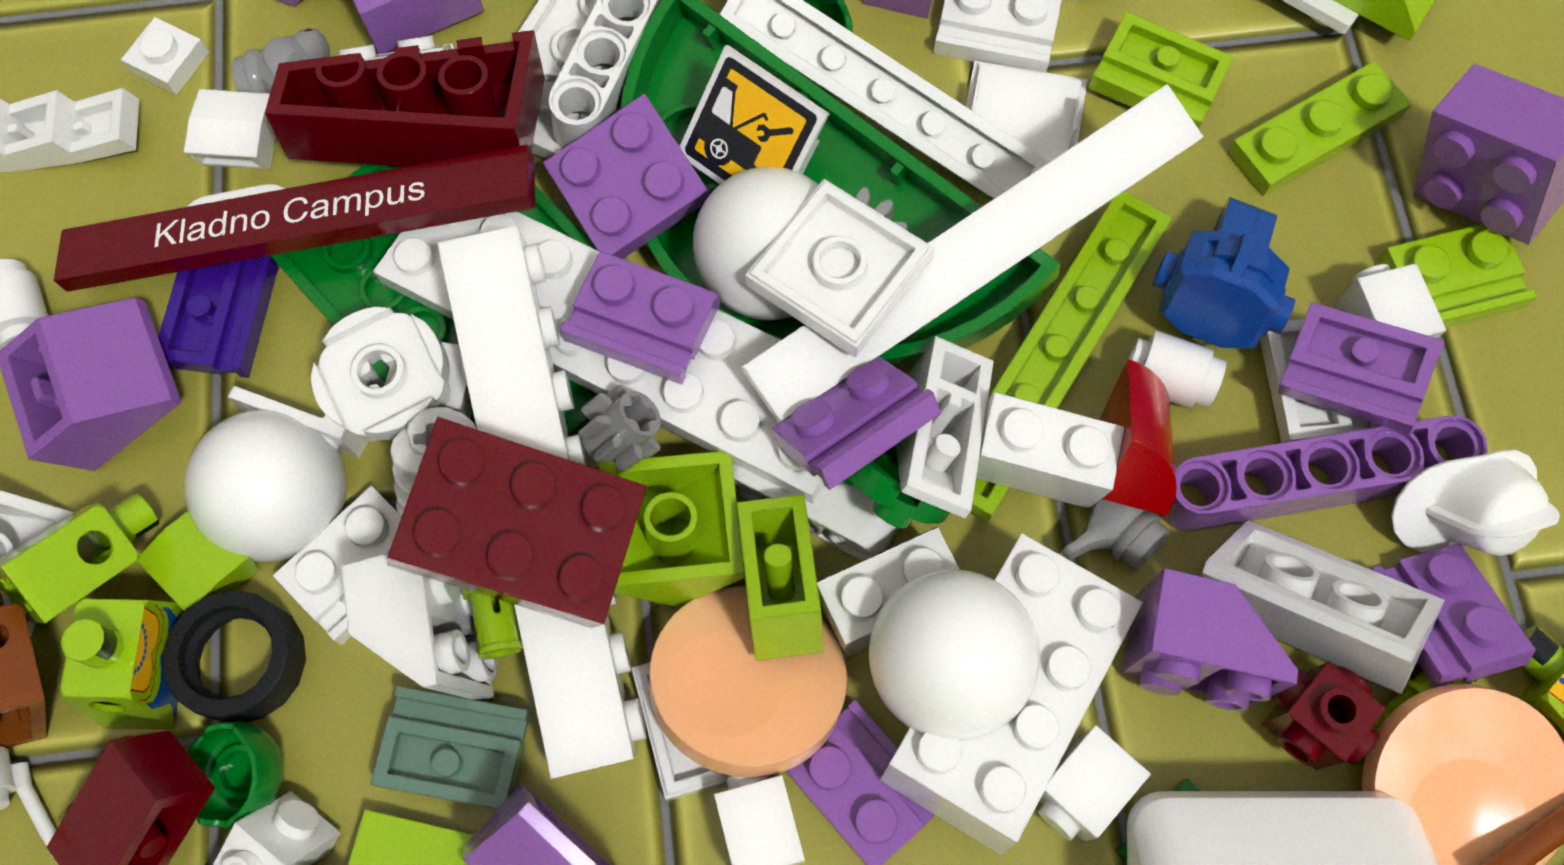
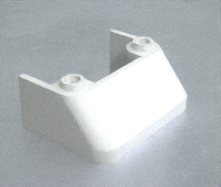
[1127,791,1439,865]

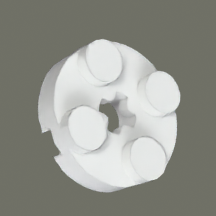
[311,307,451,442]

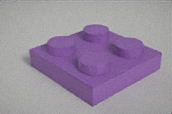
[543,93,710,259]

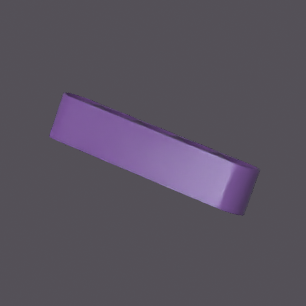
[1160,415,1488,531]

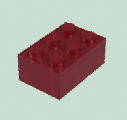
[387,416,647,628]

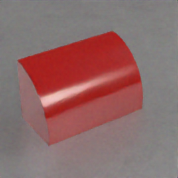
[1100,359,1177,516]

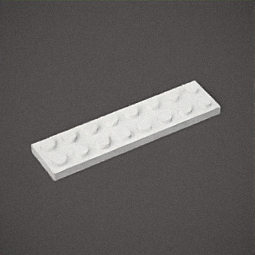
[373,212,824,504]

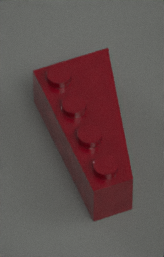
[265,30,545,166]

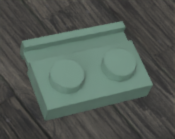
[370,686,533,810]

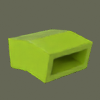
[137,511,259,611]

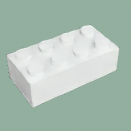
[880,534,1143,855]

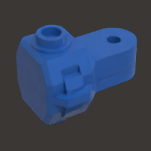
[1152,197,1295,348]

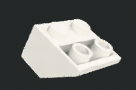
[341,553,497,702]

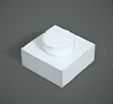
[121,17,210,96]

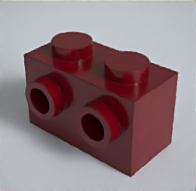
[46,731,215,865]

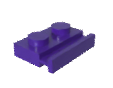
[158,256,279,378]

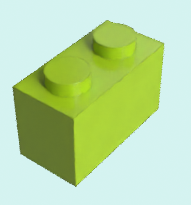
[737,494,824,661]

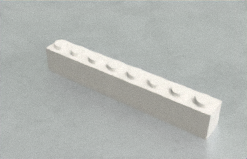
[437,225,647,779]

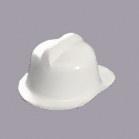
[1391,449,1560,556]

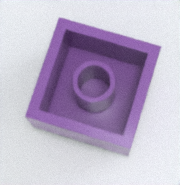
[1414,63,1564,245]

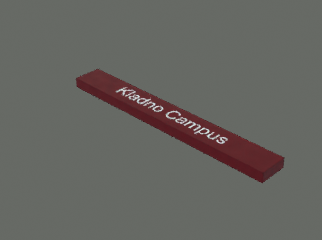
[53,144,535,292]

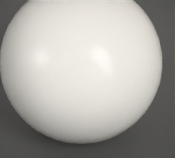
[693,166,818,320]
[184,409,347,563]
[869,569,1040,741]

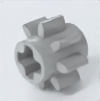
[578,385,663,473]

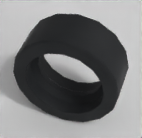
[162,590,306,722]

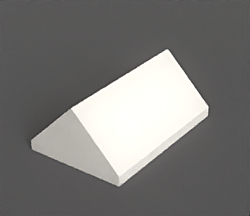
[1202,520,1445,694]

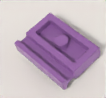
[560,251,720,385]
[1278,302,1445,434]
[772,357,941,490]
[1371,543,1536,687]
[785,700,935,865]

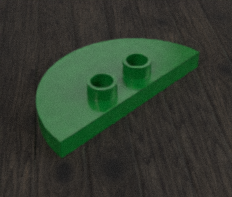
[621,0,1060,368]

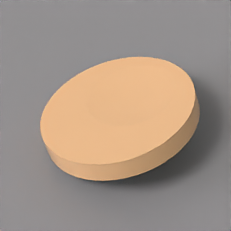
[649,586,847,777]
[1362,684,1564,865]

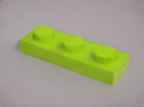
[1228,61,1412,196]

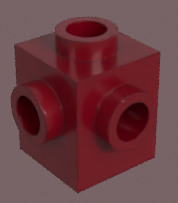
[1261,661,1386,770]

